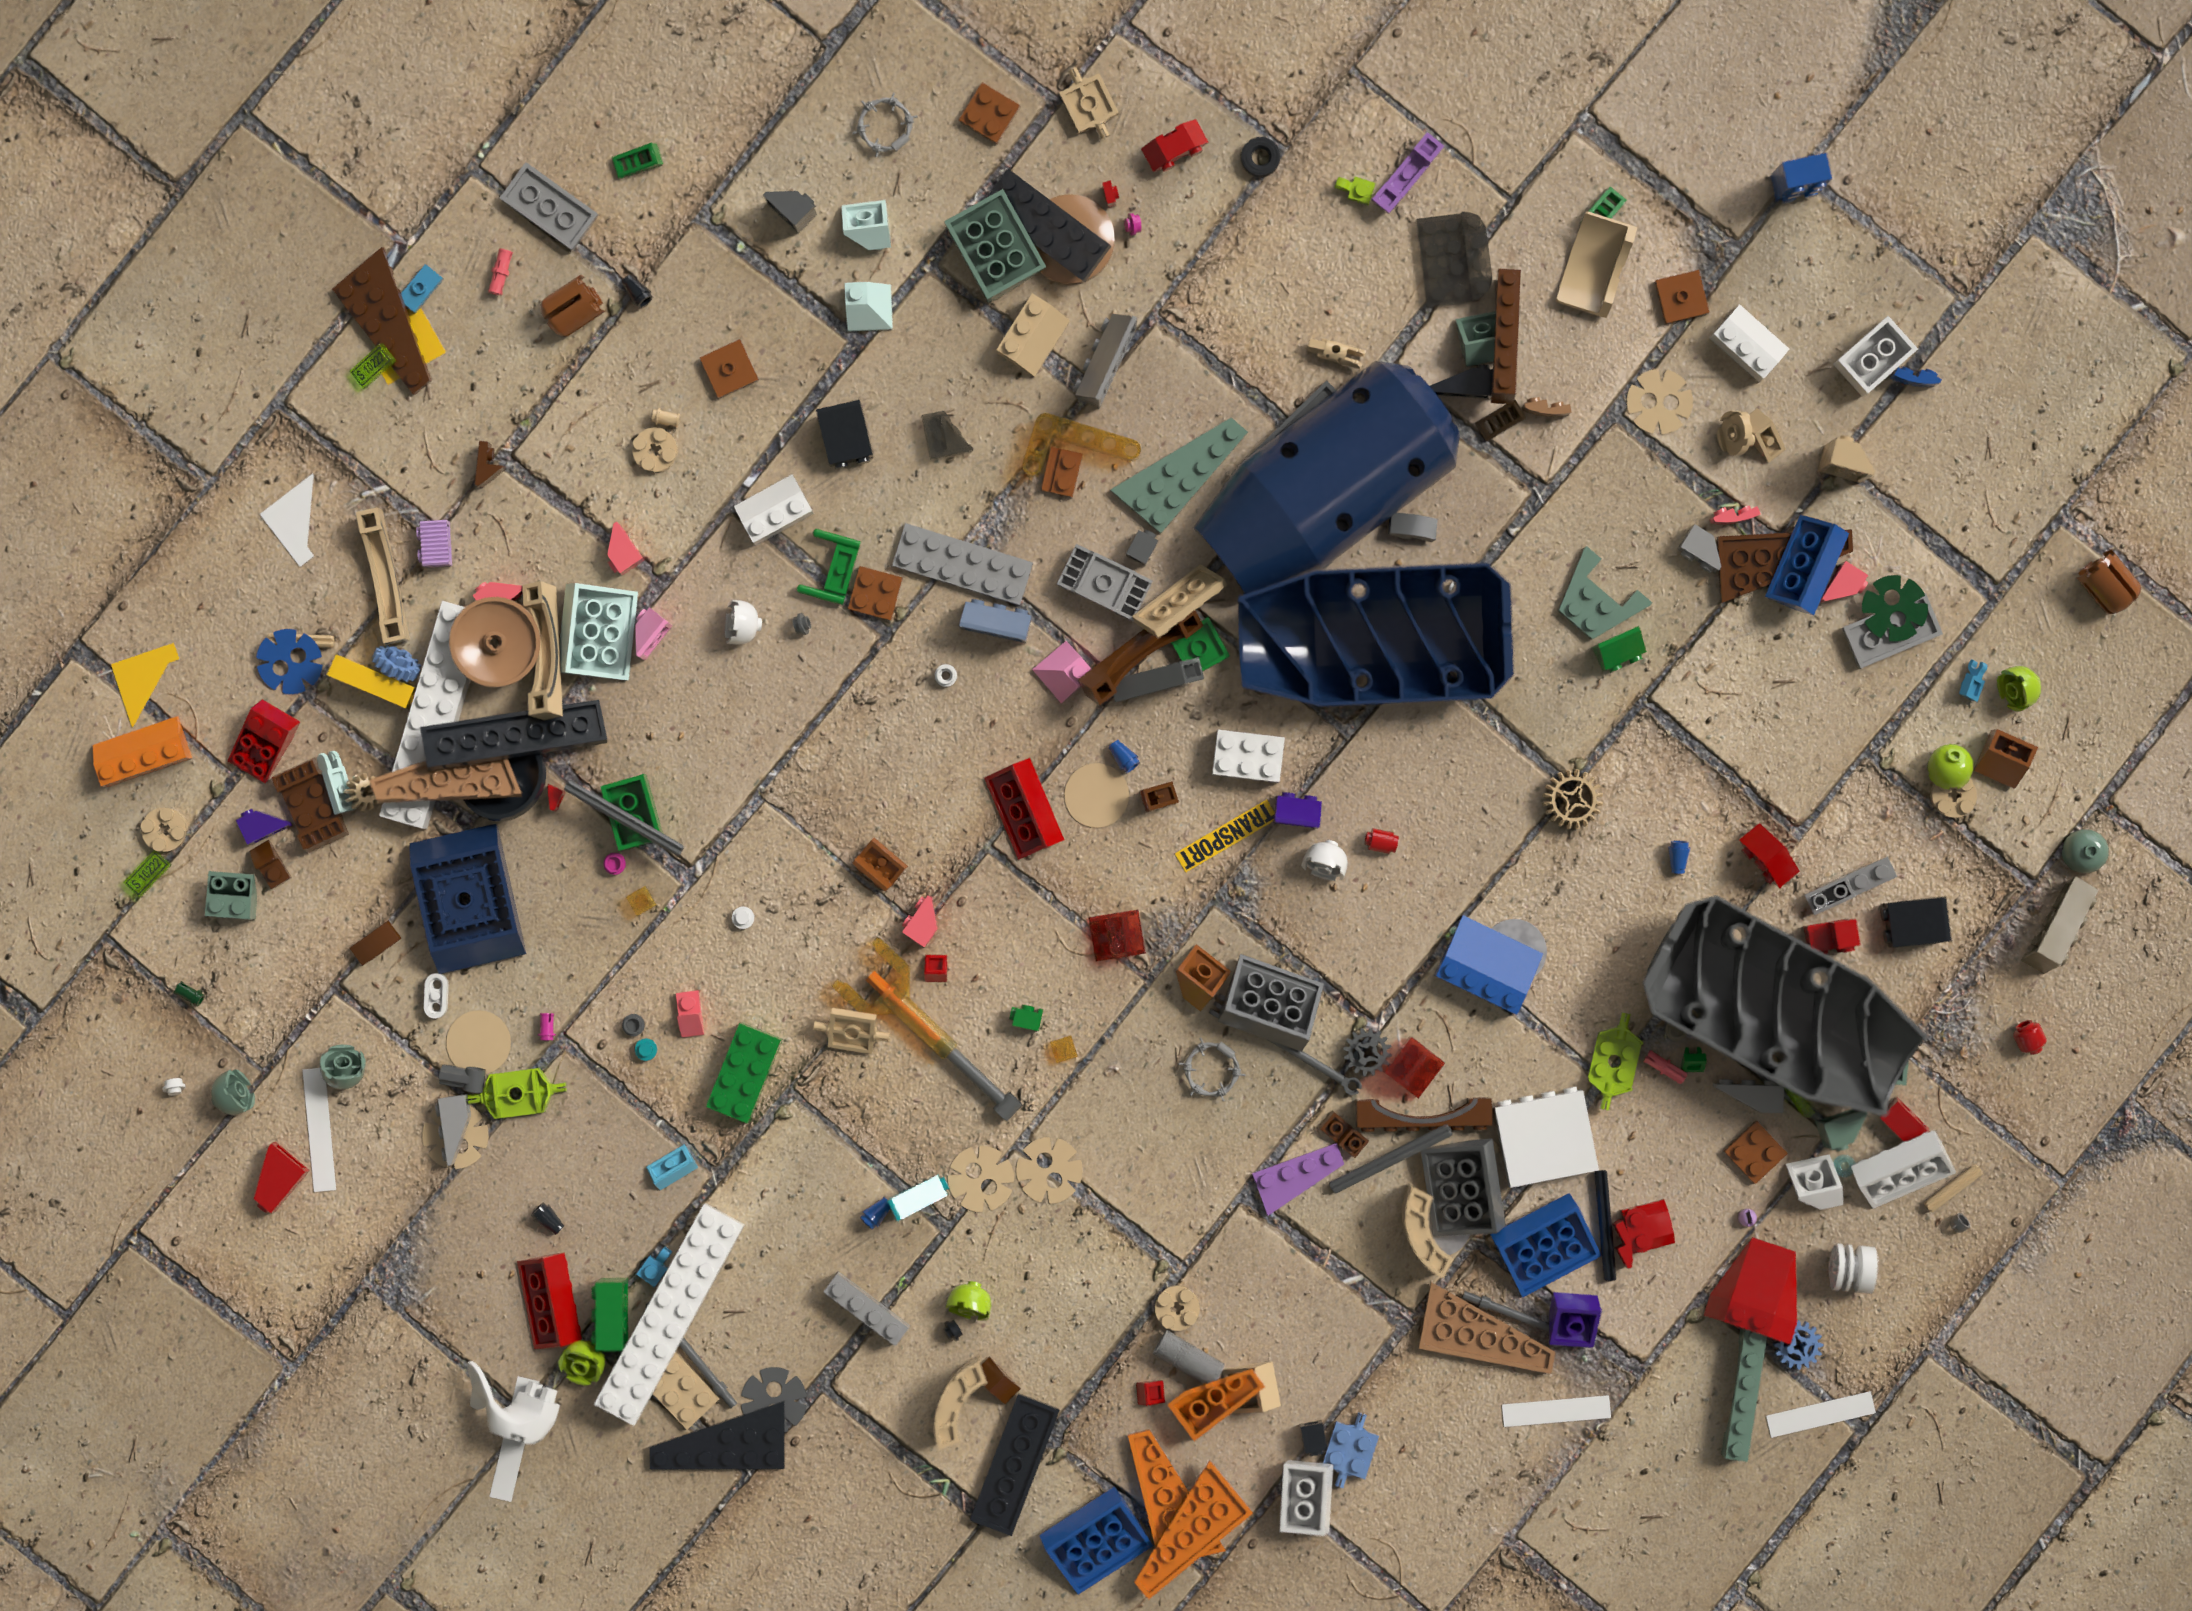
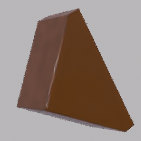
[1139,781,1179,813]
[981,1356,1021,1404]

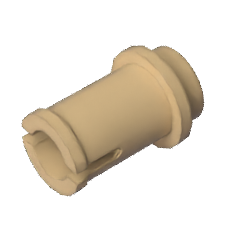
[651,408,680,428]

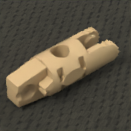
[1307,338,1366,369]

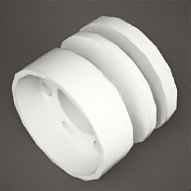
[1828,1243,1878,1294]

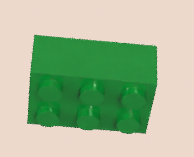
[600,774,663,851]
[591,1278,629,1351]

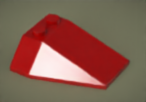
[1703,1237,1797,1345]

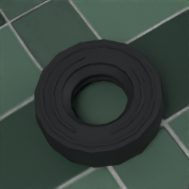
[1241,137,1280,177]

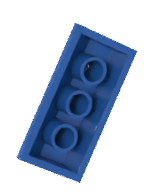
[1765,515,1849,615]

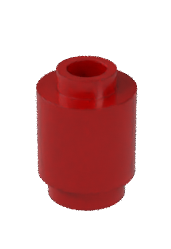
[1364,828,1399,854]

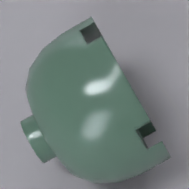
[2062,829,2109,874]
[320,1044,366,1090]
[211,1069,255,1115]

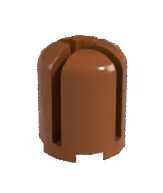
[540,274,606,337]
[2076,549,2142,614]

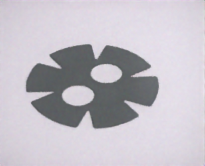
[741,1367,807,1432]

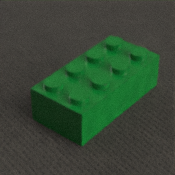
[706,1022,783,1124]

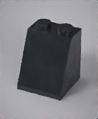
[816,399,874,469]
[1881,897,1952,948]

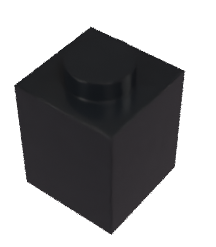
[1300,1420,1328,1456]

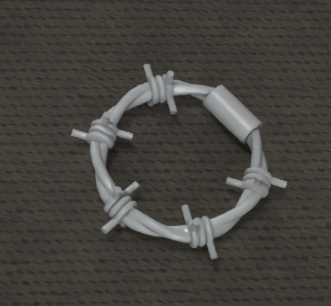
[853,92,918,157]
[1179,1038,1245,1101]

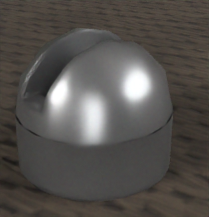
[1950,1213,1970,1233]

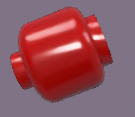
[2013,1020,2047,1055]

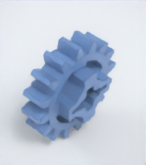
[372,645,421,682]
[1773,1320,1823,1370]

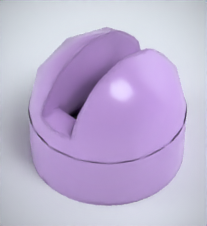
[1738,1208,1757,1227]

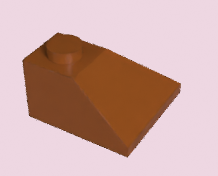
[1176,944,1231,1012]

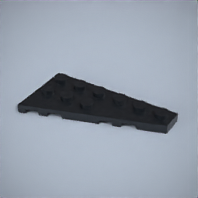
[650,1400,785,1470]

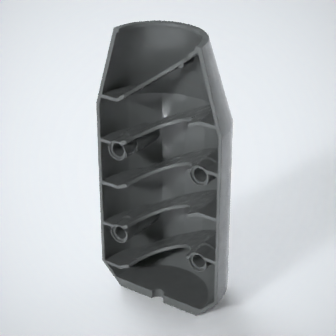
[1643,895,1928,1116]

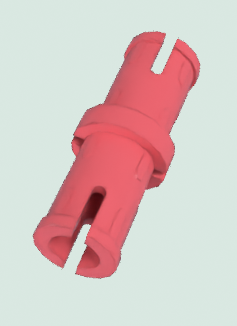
[488,248,513,296]

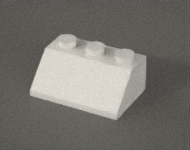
[1710,305,1789,382]
[734,474,814,545]

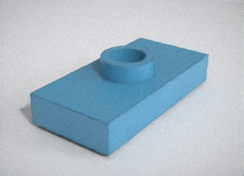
[401,264,444,313]

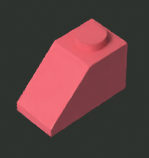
[607,522,645,575]
[1820,561,1868,603]
[472,582,523,601]

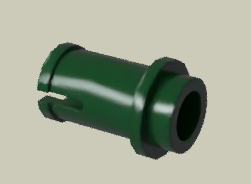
[174,981,205,1007]

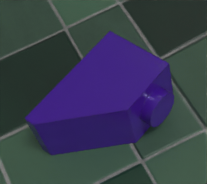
[236,809,292,845]

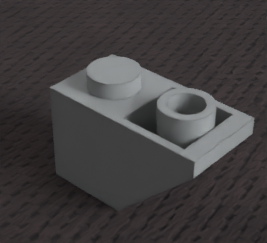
[1678,524,1721,573]

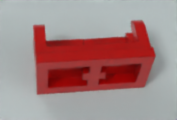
[1880,1097,1930,1142]

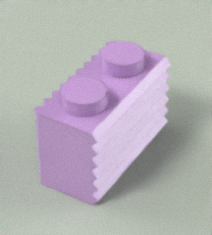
[416,520,452,568]

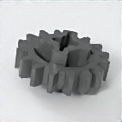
[1343,1027,1392,1076]

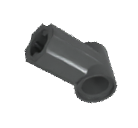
[439,1064,486,1093]

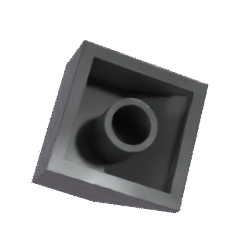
[763,191,817,234]

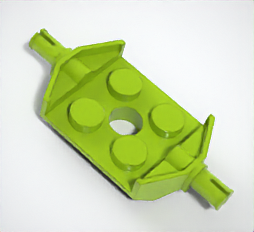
[1587,1012,1643,1111]
[467,1068,567,1119]

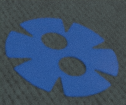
[256,629,322,694]

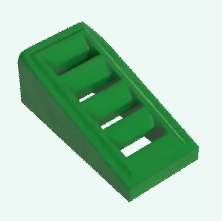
[612,142,663,179]
[1580,186,1627,224]

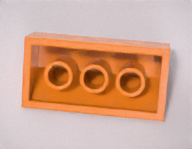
[93,716,192,787]

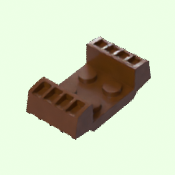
[272,757,350,853]

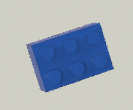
[1770,153,1832,203]

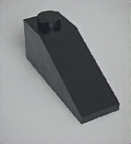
[1430,365,1493,399]

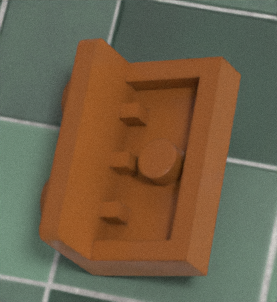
[852,837,908,891]

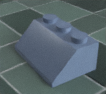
[959,599,1032,643]

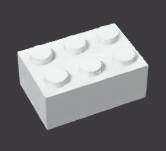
[1833,316,1918,397]
[1212,730,1285,783]
[1280,1460,1333,1536]

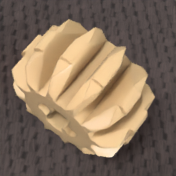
[344,773,379,812]

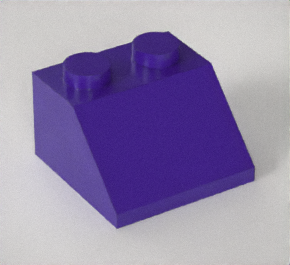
[1273,792,1322,829]
[1549,1292,1602,1348]

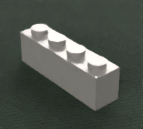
[824,1272,910,1346]

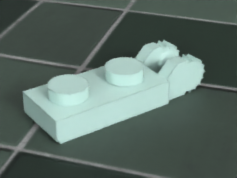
[316,751,355,815]

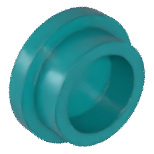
[635,1038,658,1061]

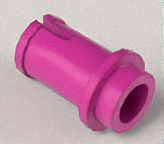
[538,1013,556,1041]

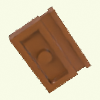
[1041,446,1083,498]

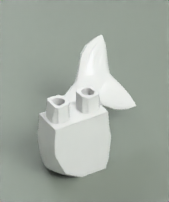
[467,1361,560,1444]

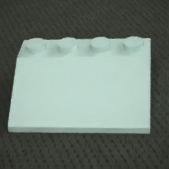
[559,583,638,680]

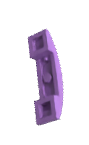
[1372,132,1444,214]

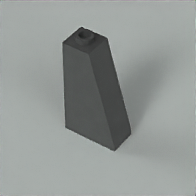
[1113,657,1204,702]

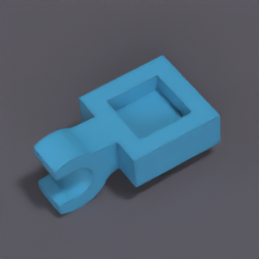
[1959,659,1988,702]
[637,1246,672,1287]

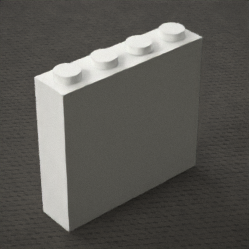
[1493,1087,1599,1187]

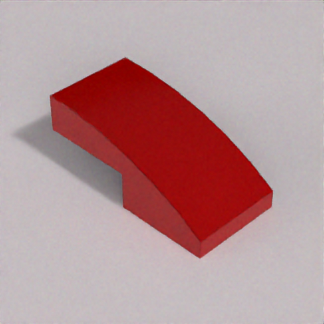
[1612,1219,1633,1269]

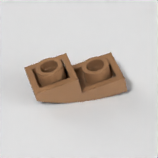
[1522,397,1572,417]

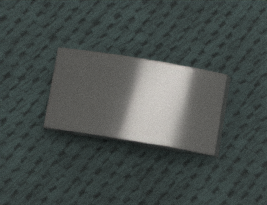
[1388,513,1438,542]

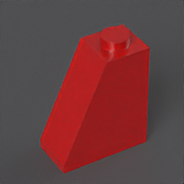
[254,1142,310,1213]

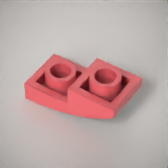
[1710,505,1761,525]

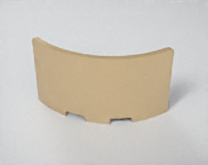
[1556,212,1637,318]
[1401,1183,1454,1279]
[935,1356,987,1450]

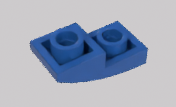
[1890,367,1942,387]

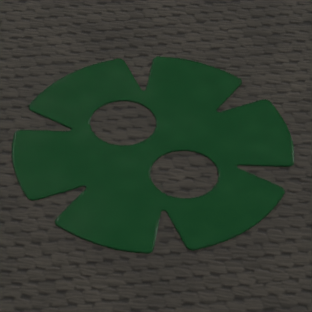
[1862,575,1928,641]

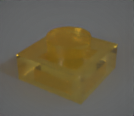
[626,886,657,916]
[1050,1035,1078,1063]

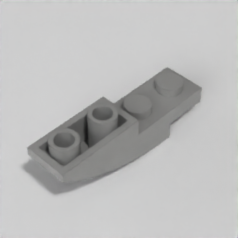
[1805,856,1897,915]

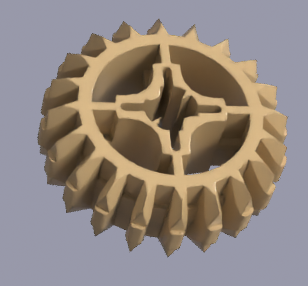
[1542,769,1603,829]

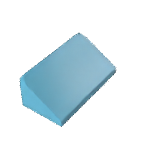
[646,1144,698,1190]

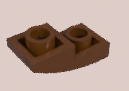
[349,920,401,966]
[1318,1110,1369,1158]

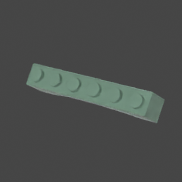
[1721,1328,1767,1462]

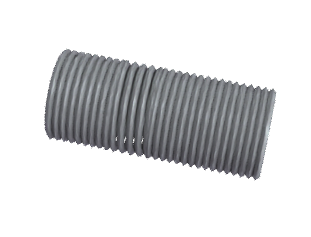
[1153,1330,1225,1384]

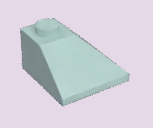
[842,200,891,250]
[845,282,893,331]

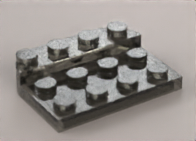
[1416,212,1492,308]

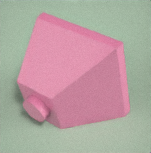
[635,607,673,660]
[1032,641,1091,704]

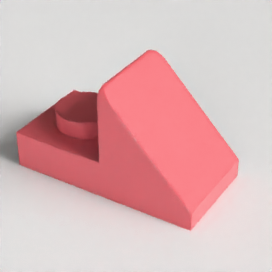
[676,990,704,1037]

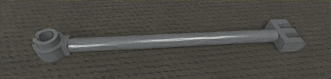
[1208,994,1362,1095]

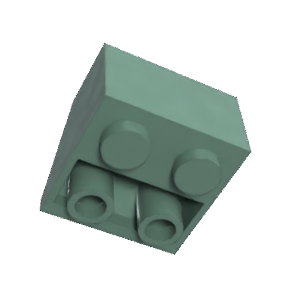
[205,871,257,919]

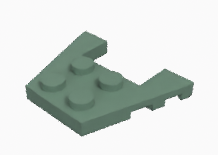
[1558,546,1652,640]

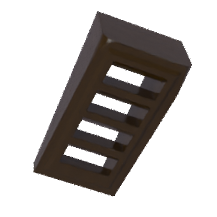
[1475,399,1526,442]

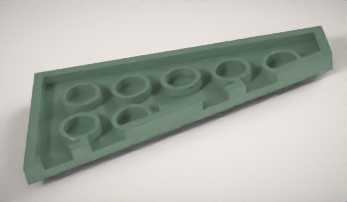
[1110,418,1248,534]

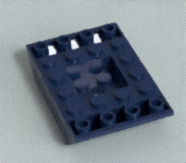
[409,823,527,974]

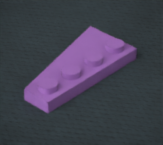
[1252,1143,1344,1215]

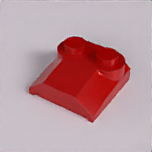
[1621,1199,1675,1254]

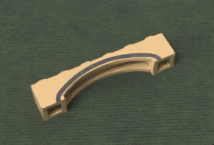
[356,507,410,645]
[522,581,563,720]

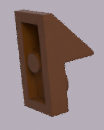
[475,441,507,488]
[249,840,292,889]

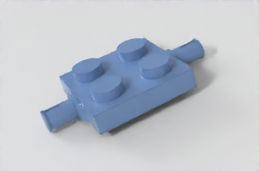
[1323,1412,1379,1488]

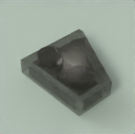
[921,411,973,460]

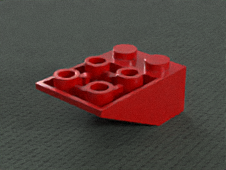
[227,699,300,784]

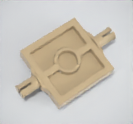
[1059,67,1119,139]
[813,1008,890,1054]

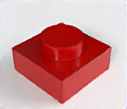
[1102,180,1119,208]

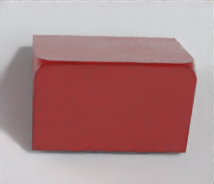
[547,784,566,811]
[924,955,948,982]
[1136,1380,1165,1406]

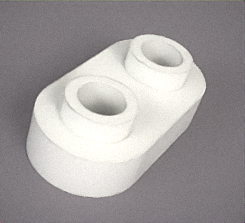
[424,973,449,1018]

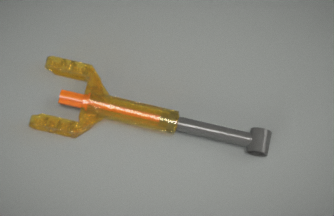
[831,936,1023,1121]

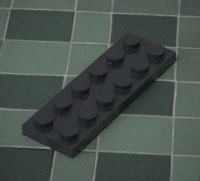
[987,169,1112,282]
[970,1393,1060,1536]

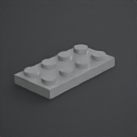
[500,162,599,251]
[1842,593,1943,669]

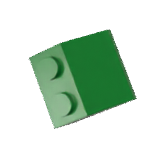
[1592,626,1647,673]

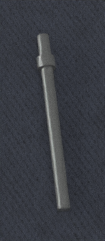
[1462,1291,1549,1333]
[645,1300,737,1409]

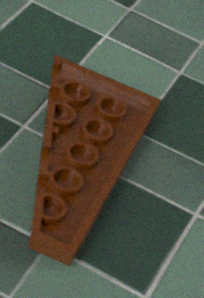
[332,247,432,395]
[1717,529,1853,604]

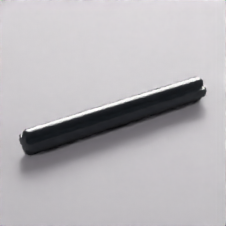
[1595,1170,1617,1281]

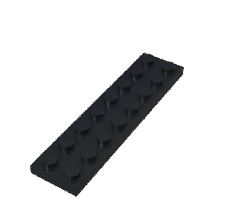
[420,700,607,771]

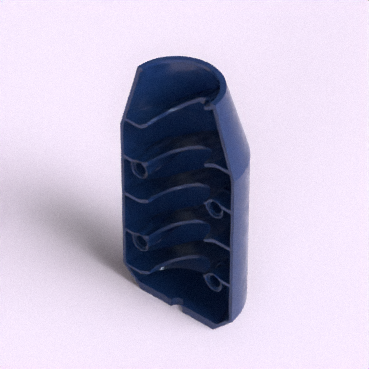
[1193,361,1460,595]
[1238,563,1514,706]

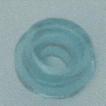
[1833,1154,1856,1177]

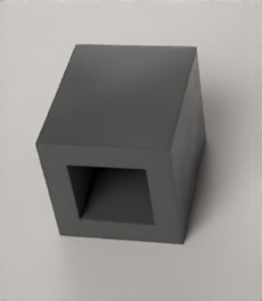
[1126,529,1159,566]

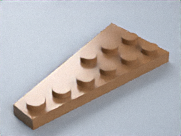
[369,759,522,803]
[1418,1282,1555,1374]

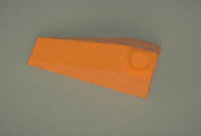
[1167,1369,1266,1441]

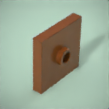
[1655,270,1710,324]
[699,339,759,399]

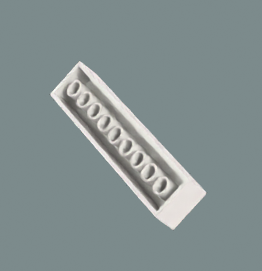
[379,601,471,829]
[595,1203,745,1426]

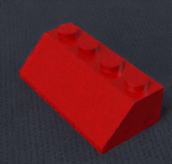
[984,758,1065,860]
[517,1252,582,1349]

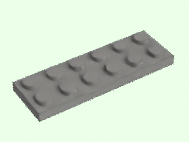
[892,523,1033,606]

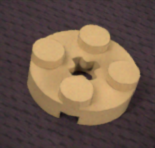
[1717,411,1755,456]
[632,427,678,473]
[1930,779,1977,818]
[141,808,188,852]
[1155,1285,1200,1331]

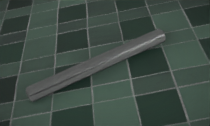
[564,780,684,856]
[1329,1124,1452,1193]

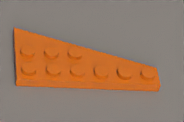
[1128,1429,1226,1557]
[1134,1460,1253,1600]

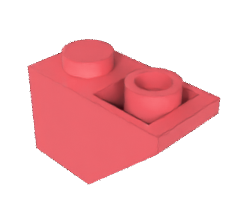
[902,895,938,947]

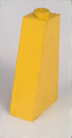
[327,654,416,709]

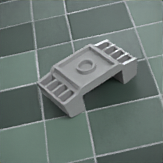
[1057,544,1153,621]

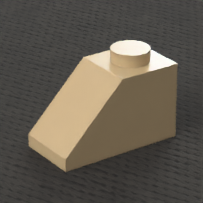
[1749,408,1786,463]

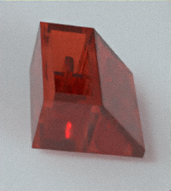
[1088,909,1146,961]
[1383,1036,1445,1099]

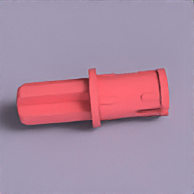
[1643,1050,1687,1084]

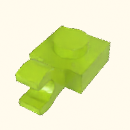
[1334,176,1376,205]

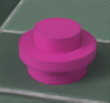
[1124,213,1142,236]
[603,853,626,875]

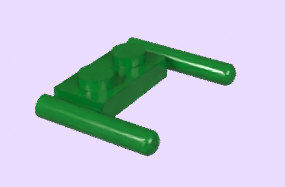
[796,529,861,605]

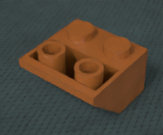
[1973,729,2038,789]

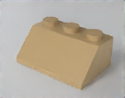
[996,293,1070,377]
[1817,435,1875,483]

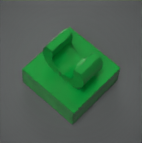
[1681,1047,1707,1072]

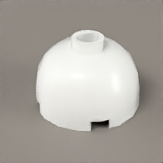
[725,600,762,645]
[1301,840,1348,881]

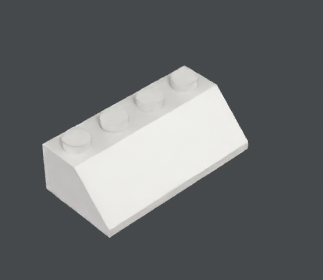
[1851,1130,1956,1209]

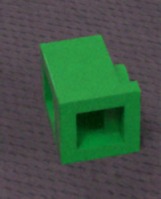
[1009,1004,1044,1031]

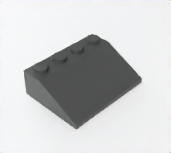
[1218,954,1324,1052]
[1421,1139,1506,1236]

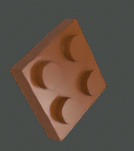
[959,82,1020,144]
[848,566,903,621]
[1724,1121,1788,1184]

